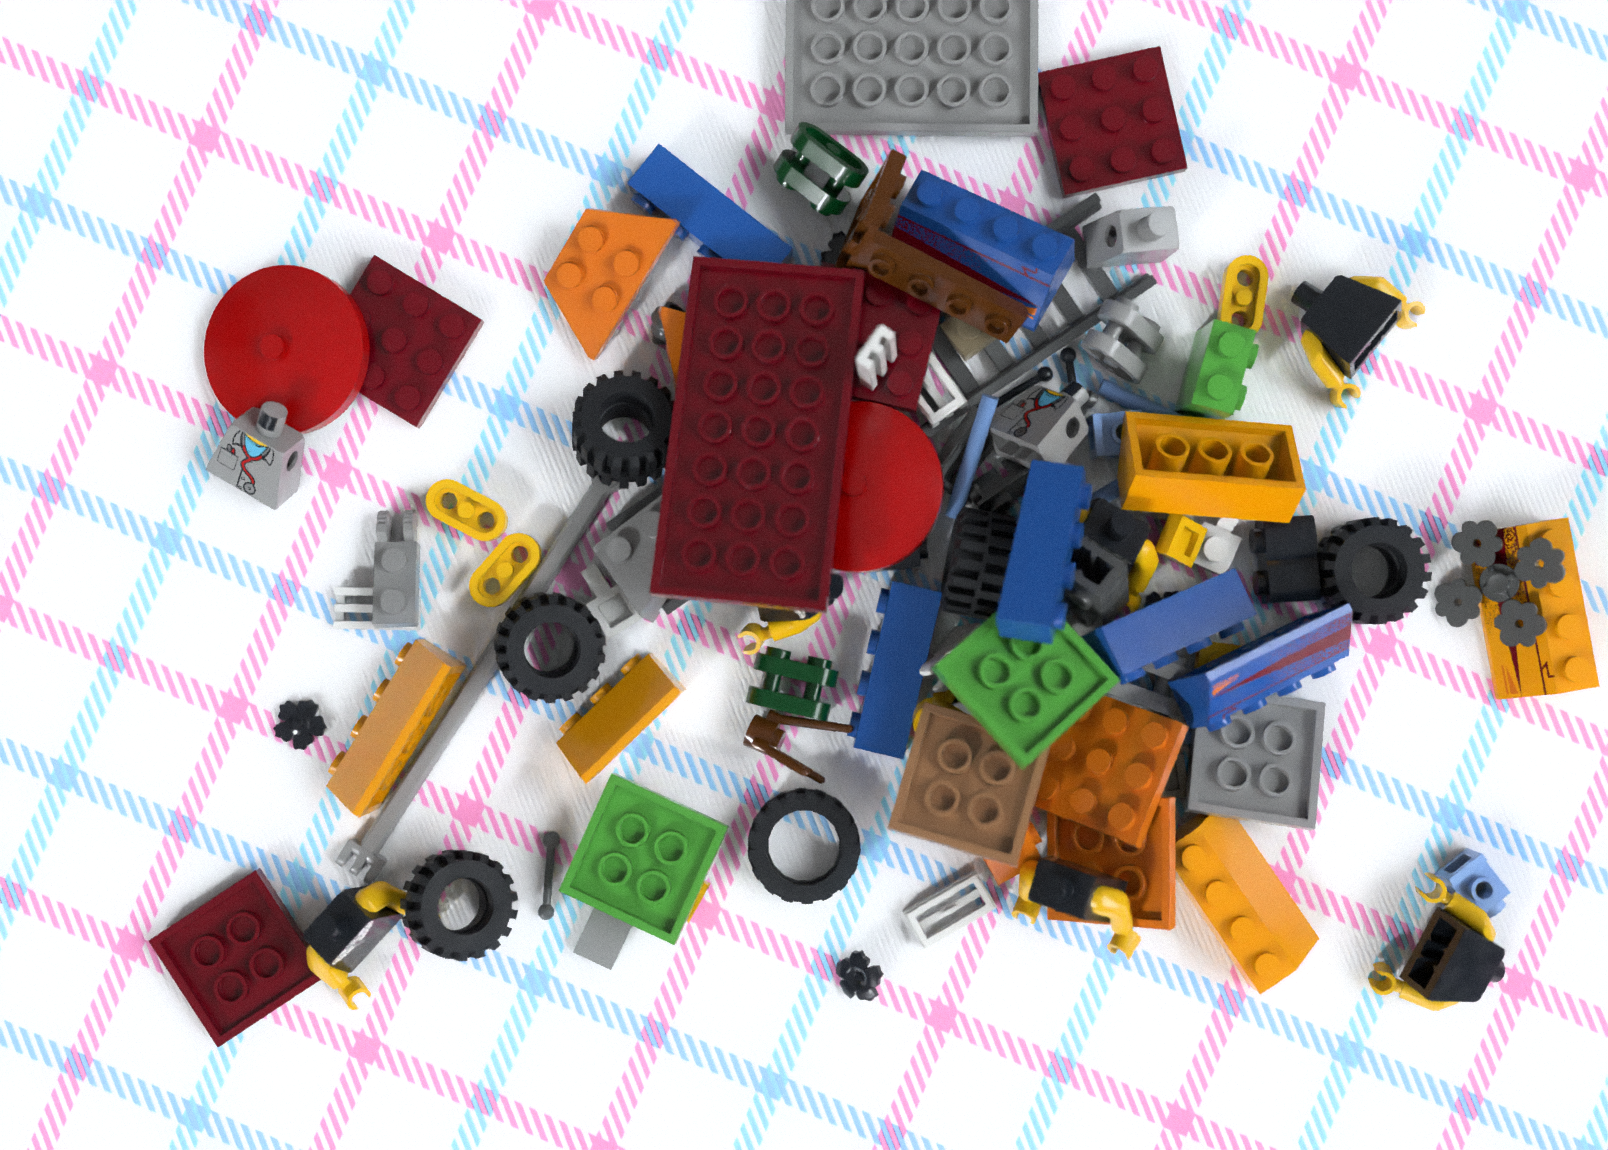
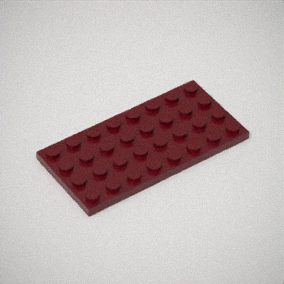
[649,256,865,614]

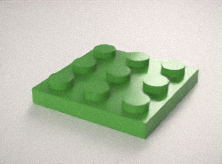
[932,610,1120,769]
[558,773,729,945]

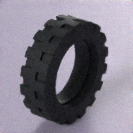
[747,788,861,904]

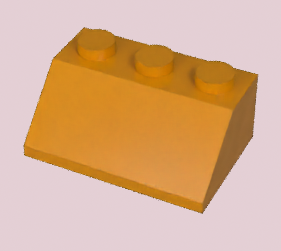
[556,653,687,784]

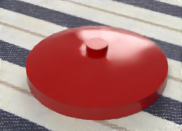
[204,265,370,435]
[832,401,944,573]

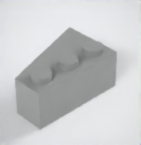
[592,495,667,623]

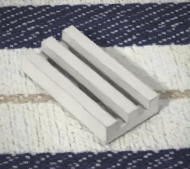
[855,324,897,391]
[918,352,968,428]
[333,587,421,630]
[902,869,997,950]

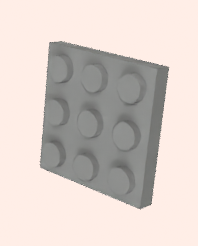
[1184,694,1326,831]

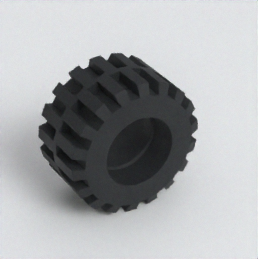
[572,370,674,489]
[940,506,1017,620]
[1317,517,1432,625]
[494,592,606,703]
[400,849,518,961]

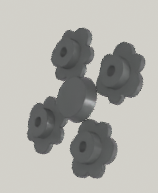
[1434,520,1566,647]

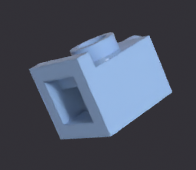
[1086,409,1142,460]
[1434,848,1511,918]

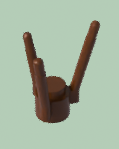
[743,710,853,784]

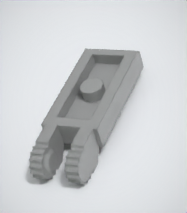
[372,510,420,628]

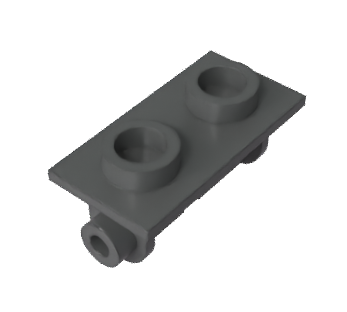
[968,459,1030,514]

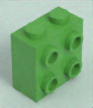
[1174,319,1259,419]

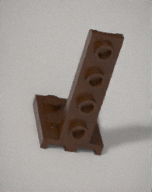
[834,149,1028,343]

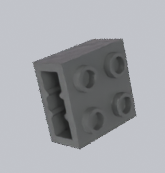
[1062,537,1129,628]

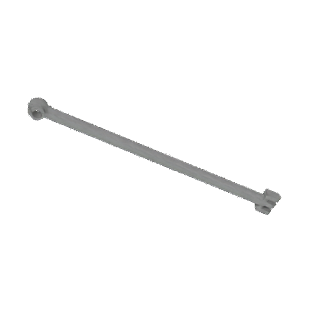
[335,474,621,885]

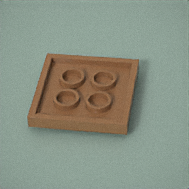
[887,702,1051,868]

